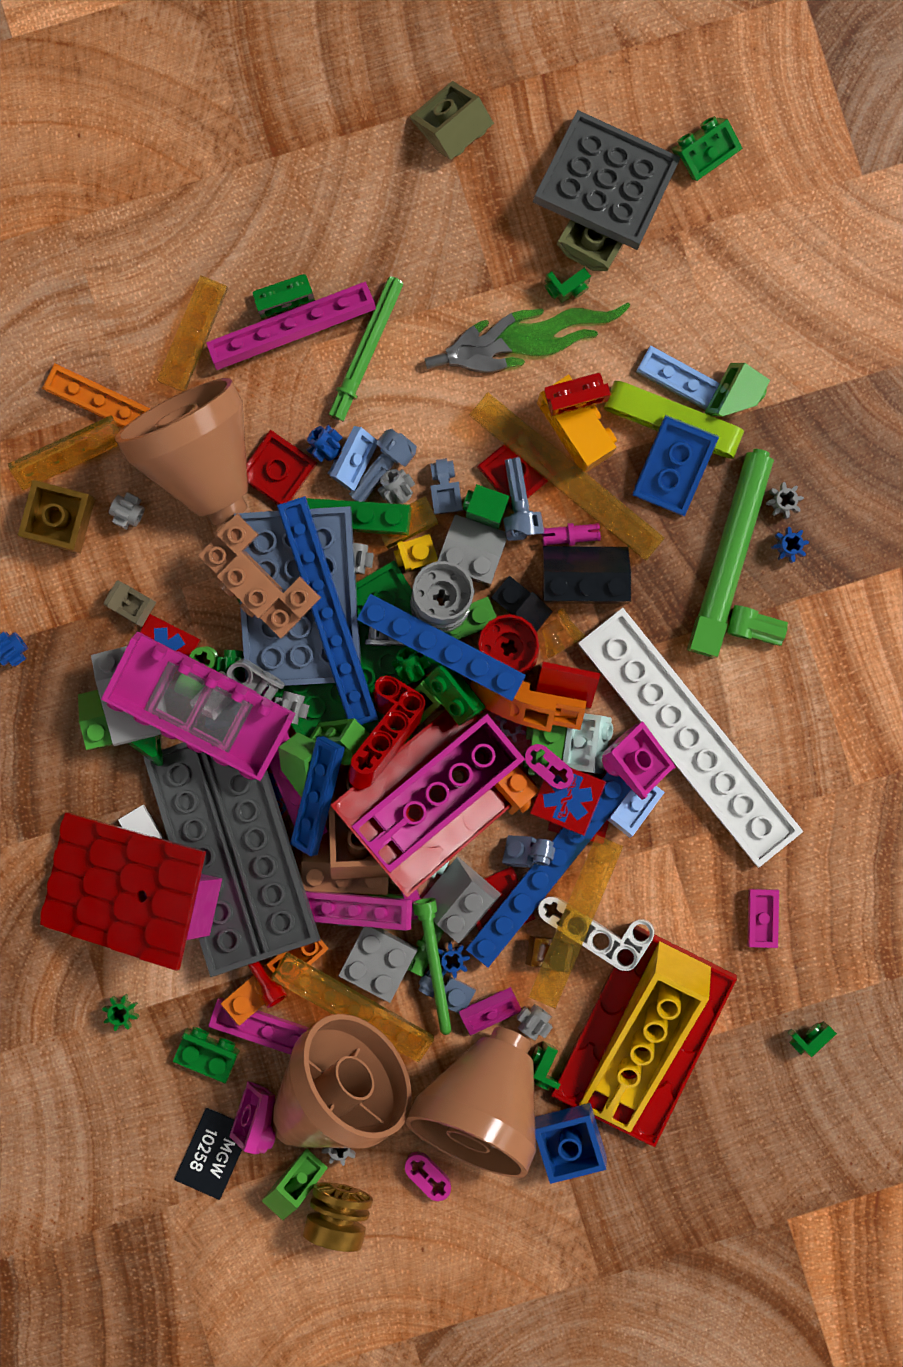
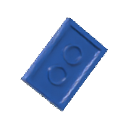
[632,415,719,516]

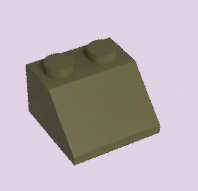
[410,81,494,160]

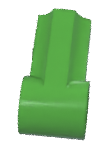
[726,605,788,646]

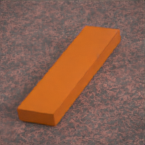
[42,363,150,428]

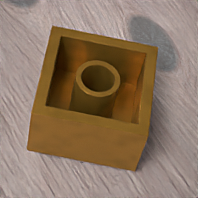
[18,480,95,554]

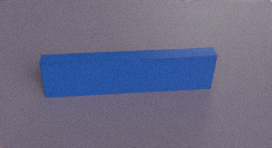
[290,736,345,856]

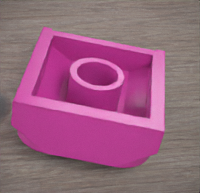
[602,721,676,800]
[229,1081,276,1154]

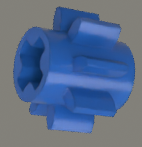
[306,425,343,462]
[771,527,809,563]
[0,631,28,667]
[438,941,470,979]

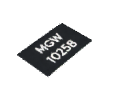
[174,1108,242,1200]

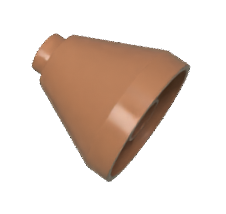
[115,378,248,525]
[271,1014,412,1148]
[405,1027,536,1178]

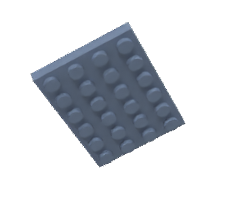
[234,506,361,687]

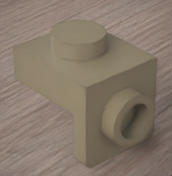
[103,580,157,627]

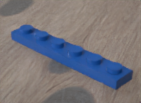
[357,594,526,701]

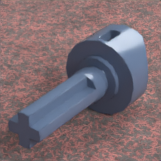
[349,429,417,502]
[503,457,544,541]

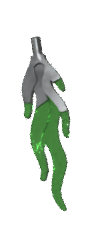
[424,302,630,373]

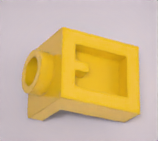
[394,534,438,572]

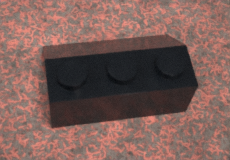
[542,546,631,604]

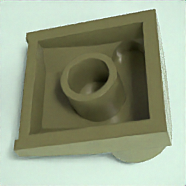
[557,220,624,271]

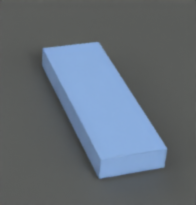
[636,345,720,410]

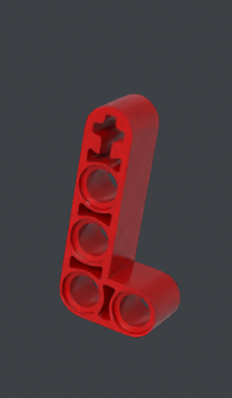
[348,676,425,789]

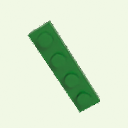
[306,498,412,536]

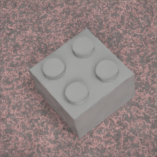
[339,927,417,1003]

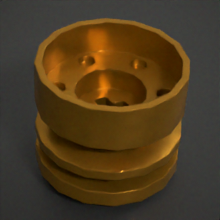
[303,1182,373,1252]

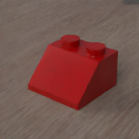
[535,661,601,709]

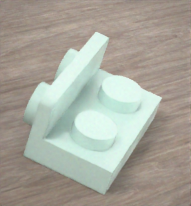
[563,713,613,774]

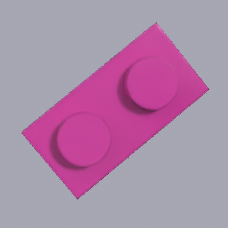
[747,889,779,948]
[459,987,522,1036]

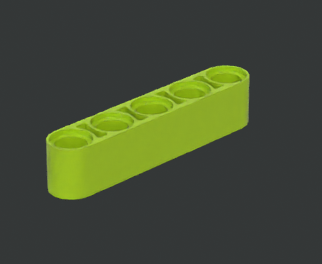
[604,380,744,459]

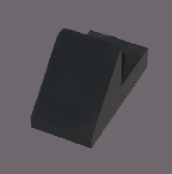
[491,575,553,632]

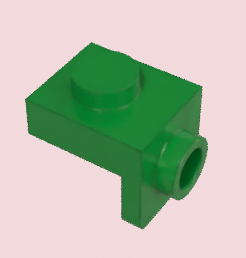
[545,267,591,303]
[531,1041,561,1090]

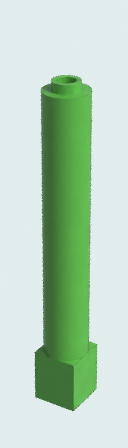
[687,449,774,658]

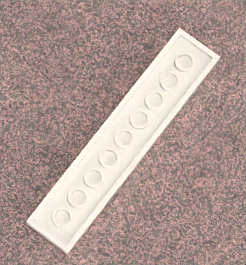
[578,608,803,868]

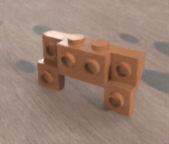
[198,514,322,639]

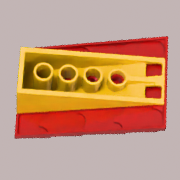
[551,925,737,1147]

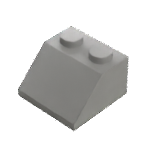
[438,515,507,587]
[423,857,501,944]

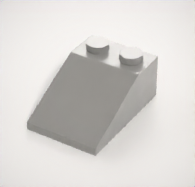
[91,646,167,746]

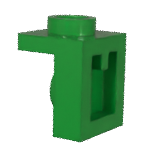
[787,1021,837,1058]

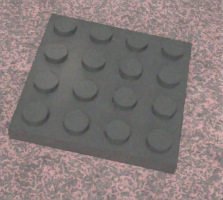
[533,110,680,250]

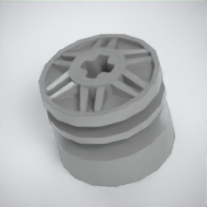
[410,561,474,633]

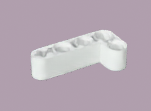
[538,896,655,971]

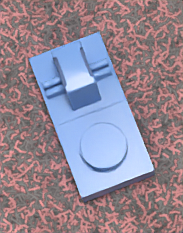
[328,426,377,491]
[608,786,665,838]

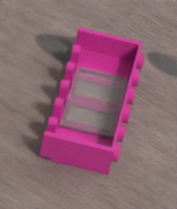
[101,631,296,781]

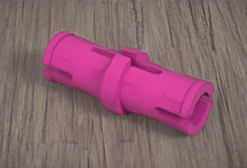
[542,523,601,546]

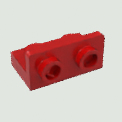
[544,373,611,417]

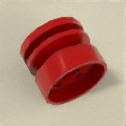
[478,614,540,675]

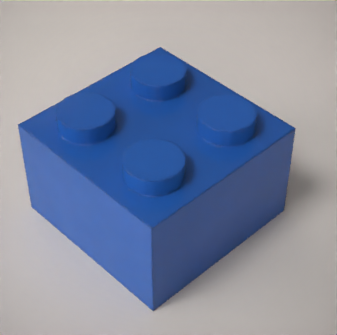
[535,1103,607,1184]

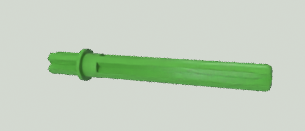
[328,276,403,422]

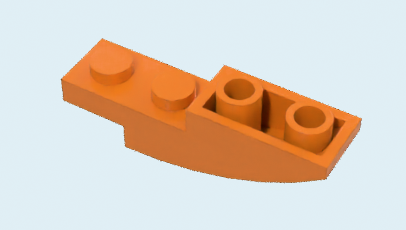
[470,680,586,732]
[220,940,329,1026]

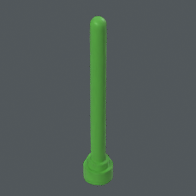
[413,898,451,1035]

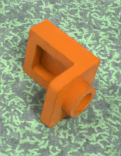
[494,766,540,815]

